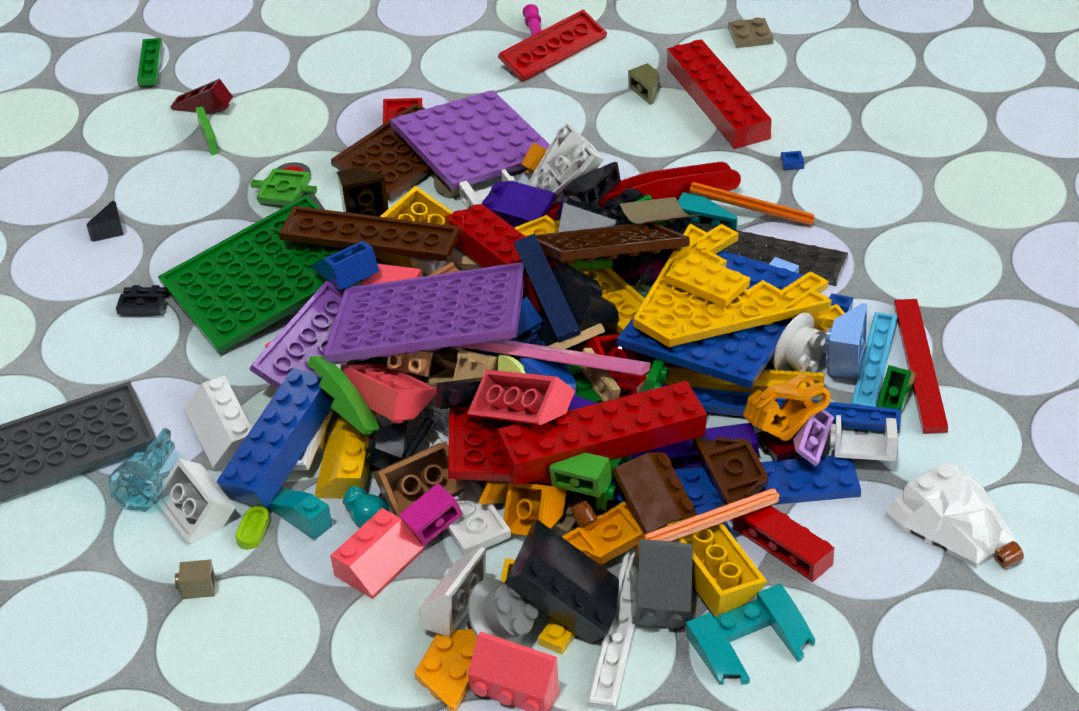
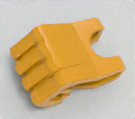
[743,375,831,441]

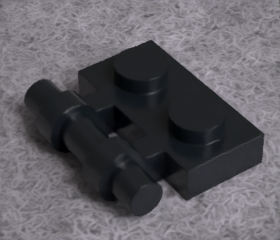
[116,285,169,315]

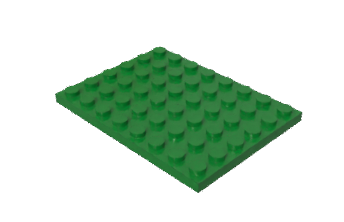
[158,195,346,354]

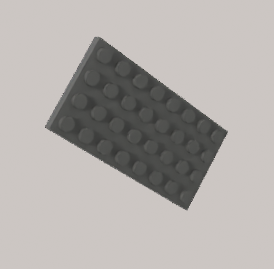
[0,381,158,501]

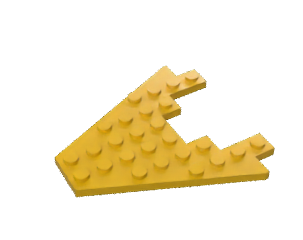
[633,224,832,347]

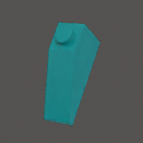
[675,192,738,232]
[268,488,333,540]

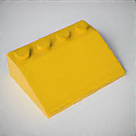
[374,186,453,268]

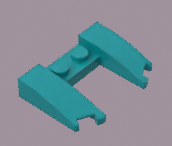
[686,583,816,685]

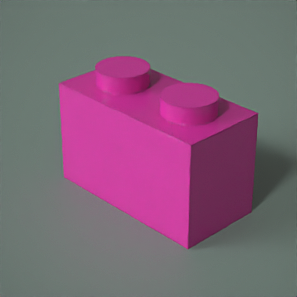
[399,483,463,546]

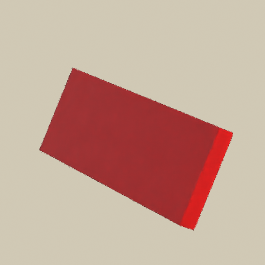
[498,9,607,82]

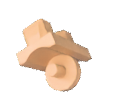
[387,350,433,377]

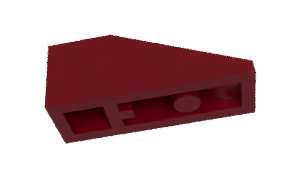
[170,78,233,113]

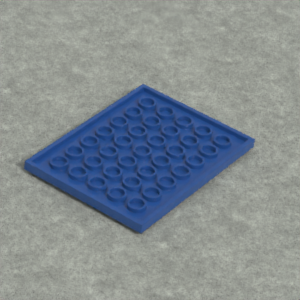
[616,250,805,389]

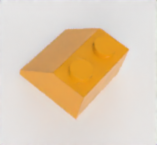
[503,482,567,536]

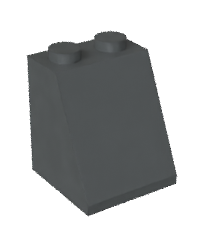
[629,539,693,628]

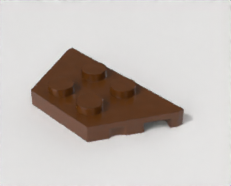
[692,437,769,505]

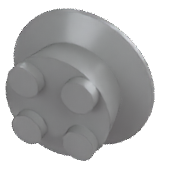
[467,578,538,644]

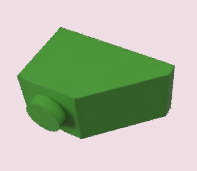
[549,452,612,498]

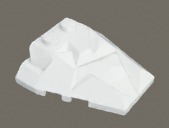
[885,462,1016,568]

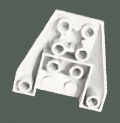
[527,123,604,200]

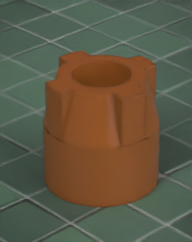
[570,499,597,527]
[994,541,1024,569]

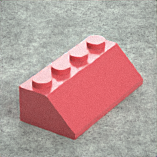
[341,362,437,423]
[467,370,575,425]

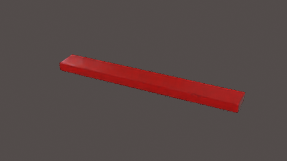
[894,299,948,434]

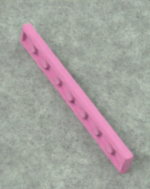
[461,340,650,376]

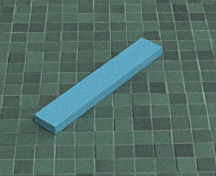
[851,312,898,407]

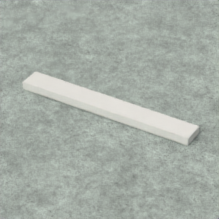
[588,545,637,711]

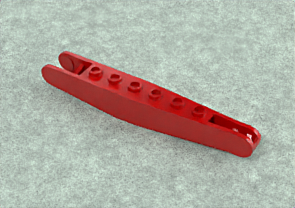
[545,161,741,221]

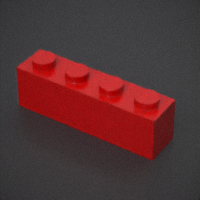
[733,505,835,582]

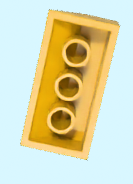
[314,410,377,499]
[667,516,767,617]

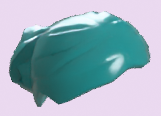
[342,486,390,528]

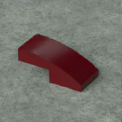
[756,431,799,462]

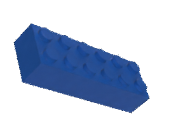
[216,368,334,509]

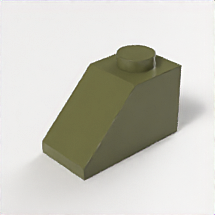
[628,63,660,105]

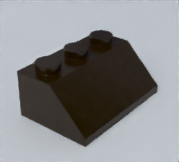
[337,167,389,217]

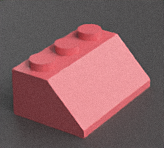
[330,508,424,599]
[468,631,559,711]

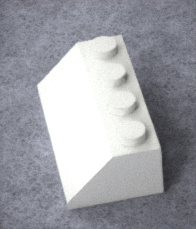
[184,375,252,471]

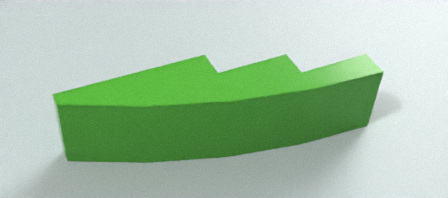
[307,356,380,434]

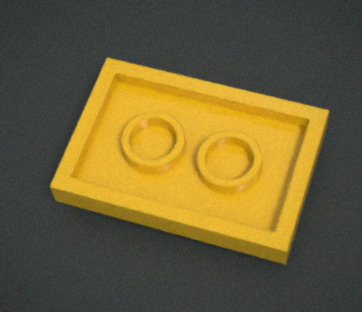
[665,253,751,308]

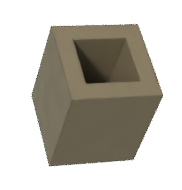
[175,559,216,599]

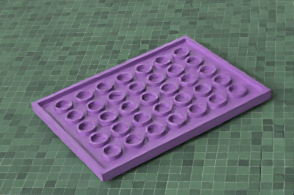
[324,262,526,364]

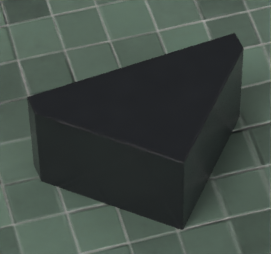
[86,201,124,242]

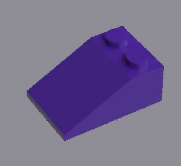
[482,181,557,228]

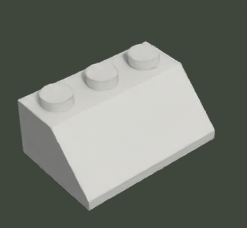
[154,459,235,543]
[418,547,486,637]

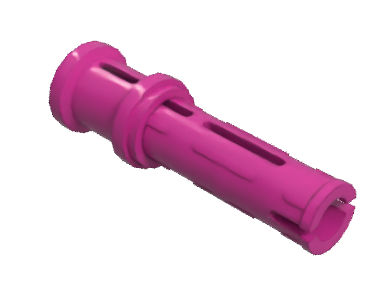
[522,4,542,36]

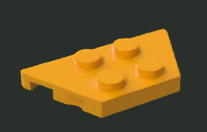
[562,500,644,564]
[414,629,477,711]

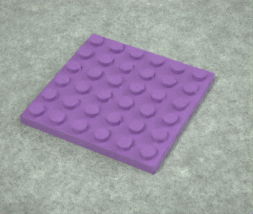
[390,90,550,191]

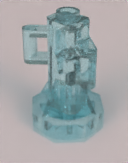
[108,428,175,512]

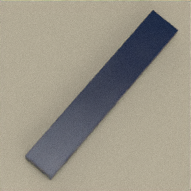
[514,233,581,343]

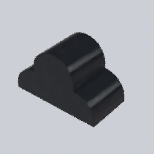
[539,262,619,351]

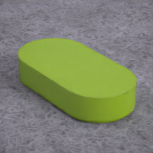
[235,506,270,550]

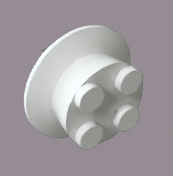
[773,312,827,373]

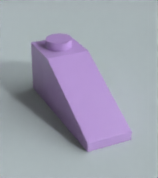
[792,409,834,466]

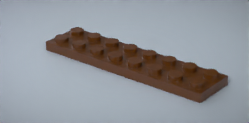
[279,206,460,262]

